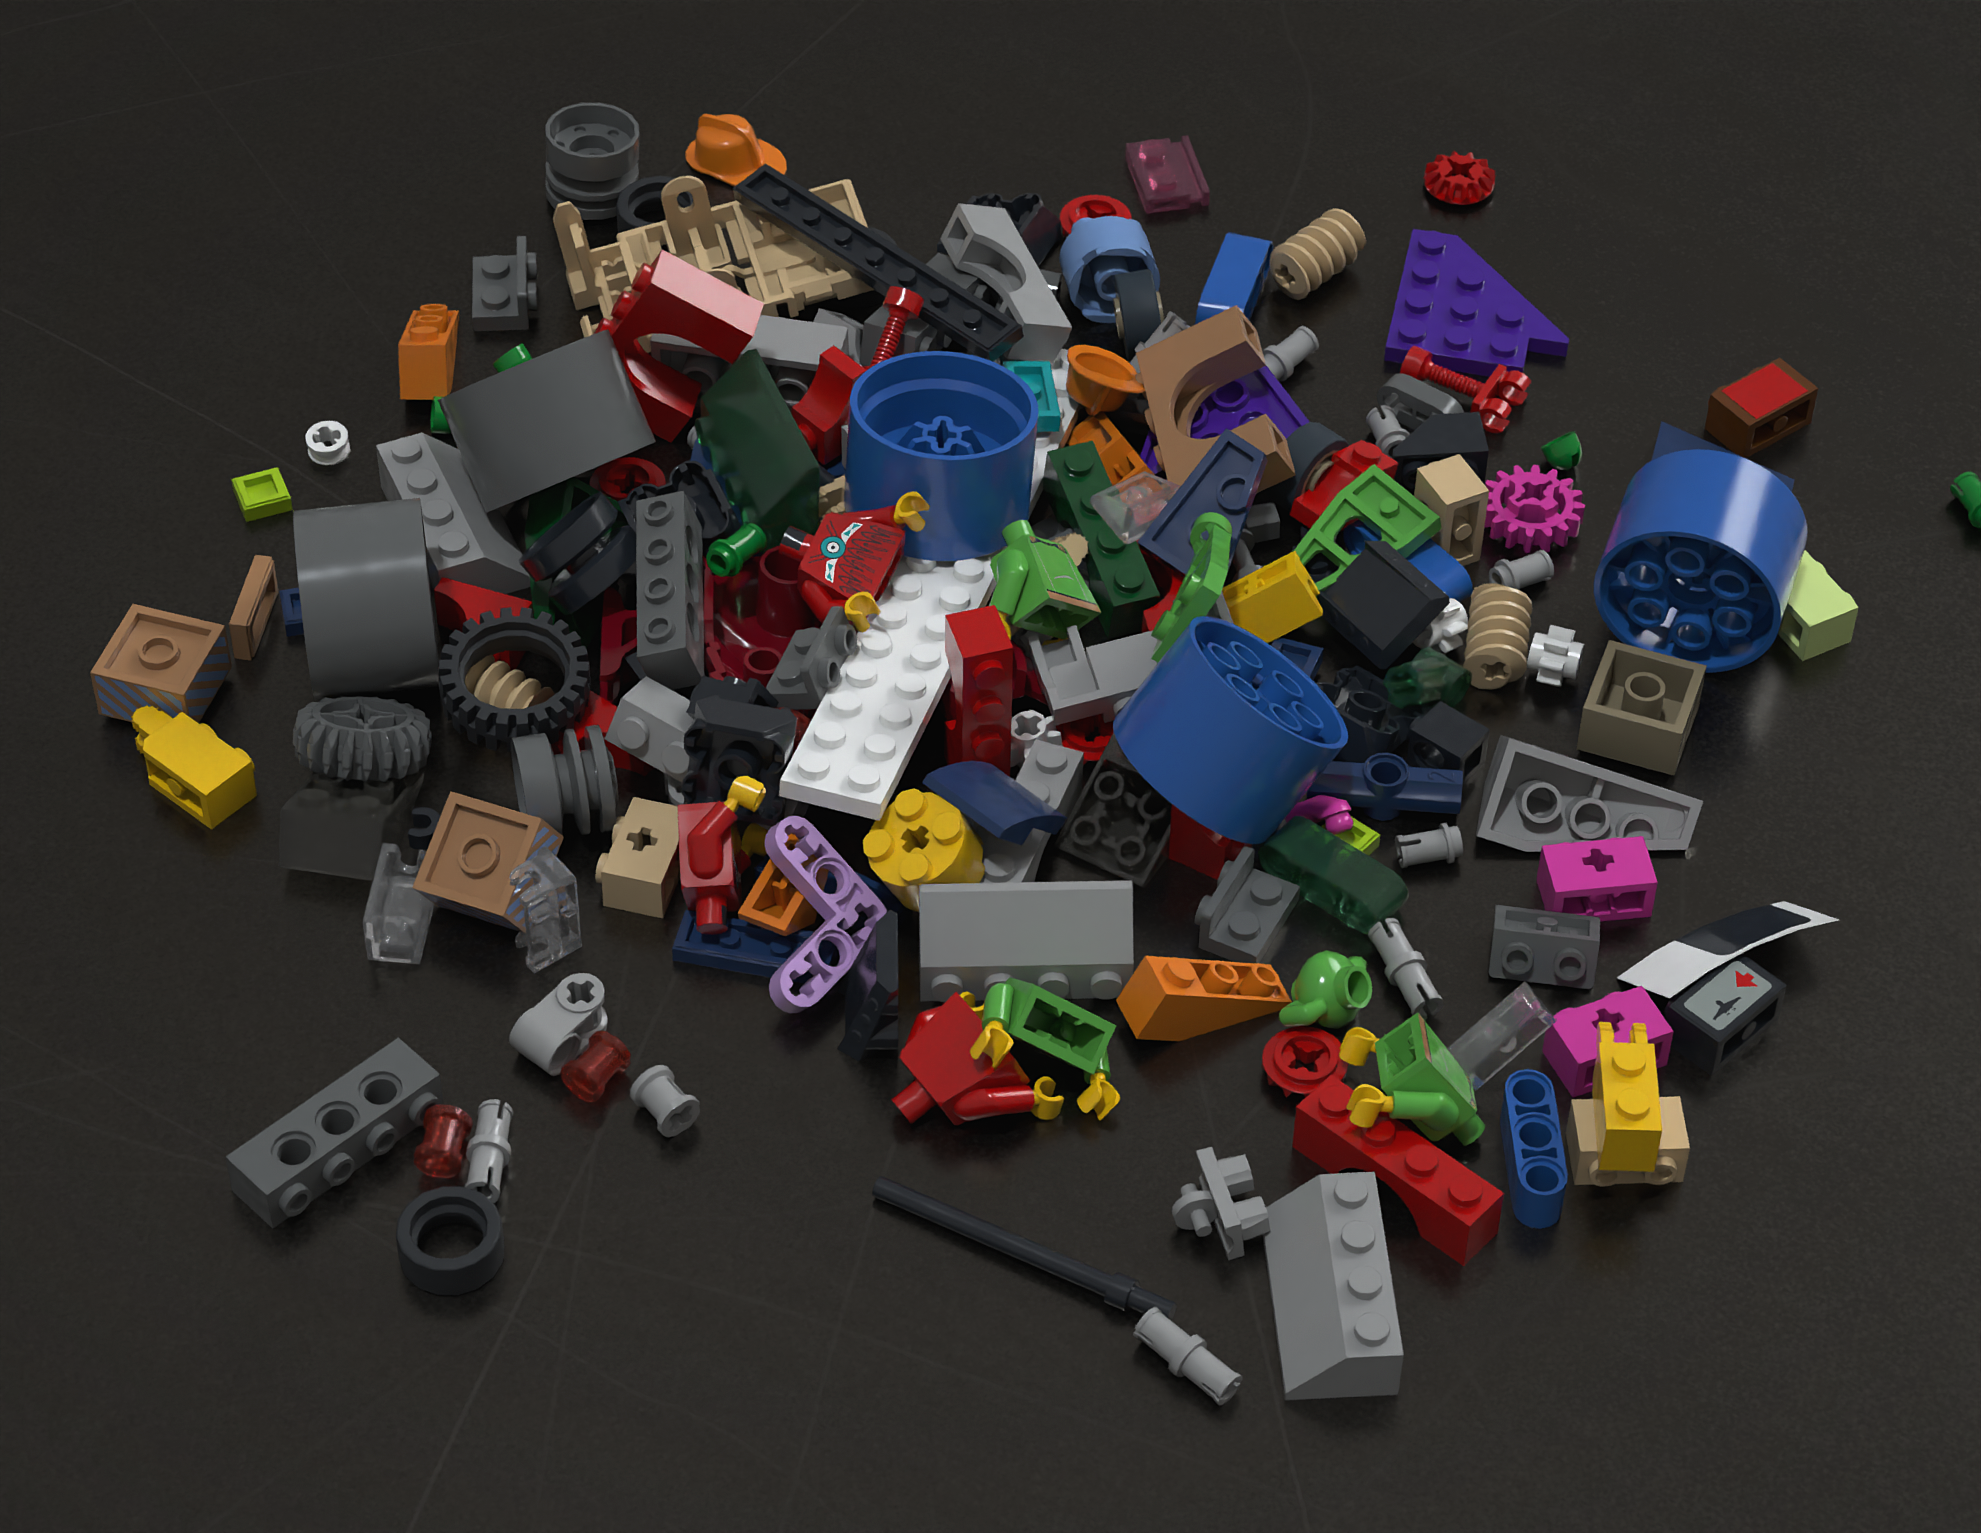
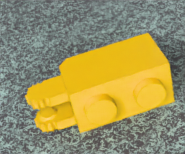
[131,705,257,830]
[1592,1022,1662,1172]

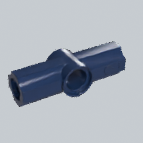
[1306,753,1463,821]

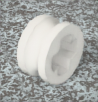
[305,421,350,465]

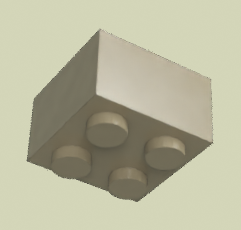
[1577,640,1707,775]

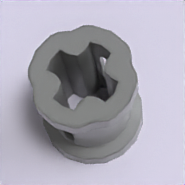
[630,1065,700,1137]

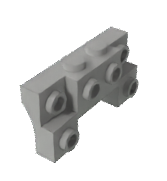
[1028,591,1234,725]

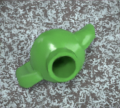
[1279,950,1372,1029]

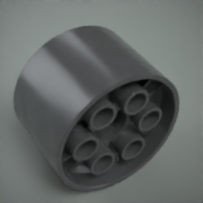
[438,329,656,512]
[293,498,439,701]

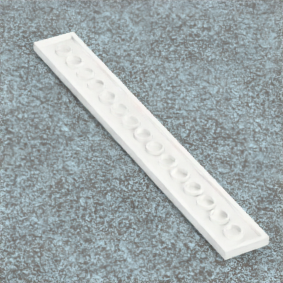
[779,349,1084,821]

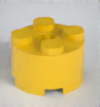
[863,788,985,912]

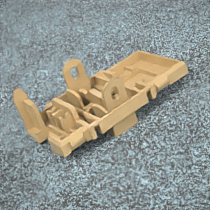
[553,176,874,353]

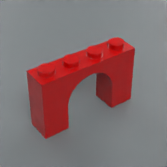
[594,249,764,443]

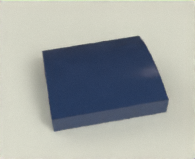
[922,761,1067,845]

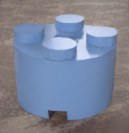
[1059,216,1160,323]

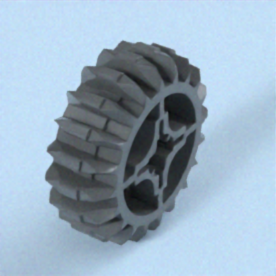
[292,695,432,783]

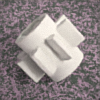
[1413,592,1468,656]
[1527,625,1585,687]
[1010,710,1063,769]

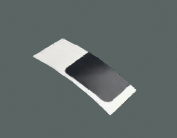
[1617,901,1839,999]

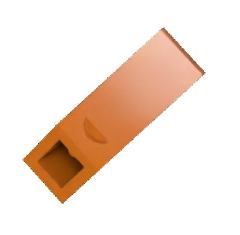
[398,304,459,400]
[1116,956,1292,1041]

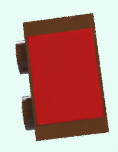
[1704,357,1818,458]

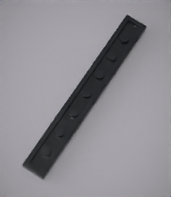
[732,163,1024,362]

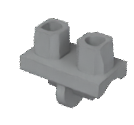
[1172,1147,1270,1260]

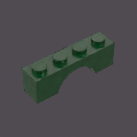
[1043,441,1160,639]

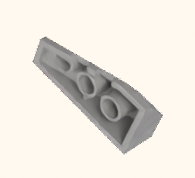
[1476,735,1703,852]

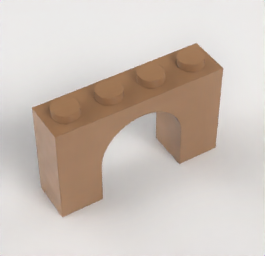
[1136,305,1296,502]

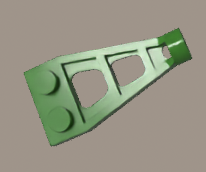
[1294,464,1442,598]
[1151,512,1232,663]

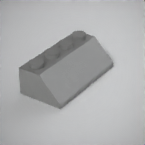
[650,315,849,426]
[376,433,531,594]
[919,881,1134,1002]
[1263,1172,1404,1400]

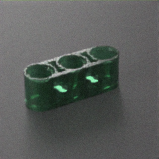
[1258,816,1409,934]

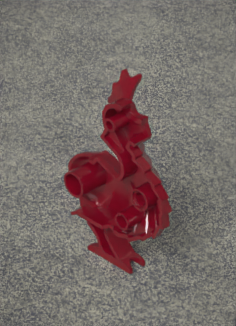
[600,546,1048,756]

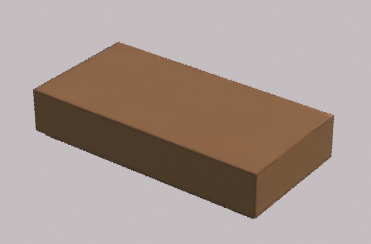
[229,555,279,661]

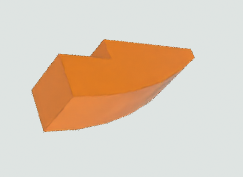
[1067,411,1166,508]

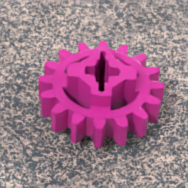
[1484,465,1585,553]

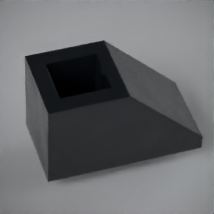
[1392,412,1489,490]

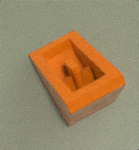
[738,834,829,936]

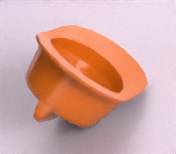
[686,114,787,186]
[1066,345,1145,416]

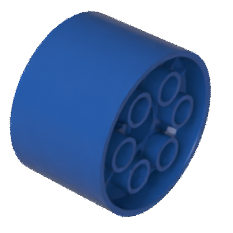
[844,351,1039,561]
[1594,449,1807,673]
[1113,616,1348,844]

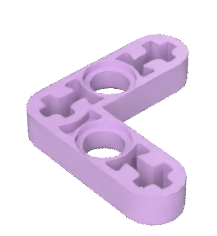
[764,816,887,1013]

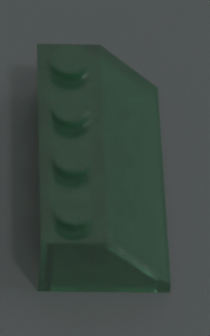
[695,349,820,554]

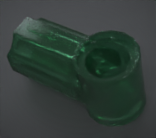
[1383,647,1472,709]

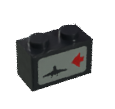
[1664,954,1787,1076]

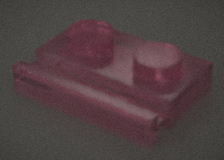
[1125,136,1210,214]

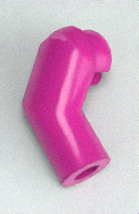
[1285,795,1354,835]

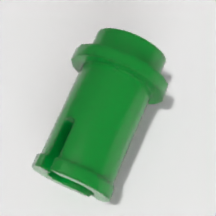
[1950,471,1981,528]
[706,523,767,577]

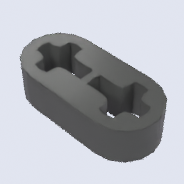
[1377,373,1464,430]

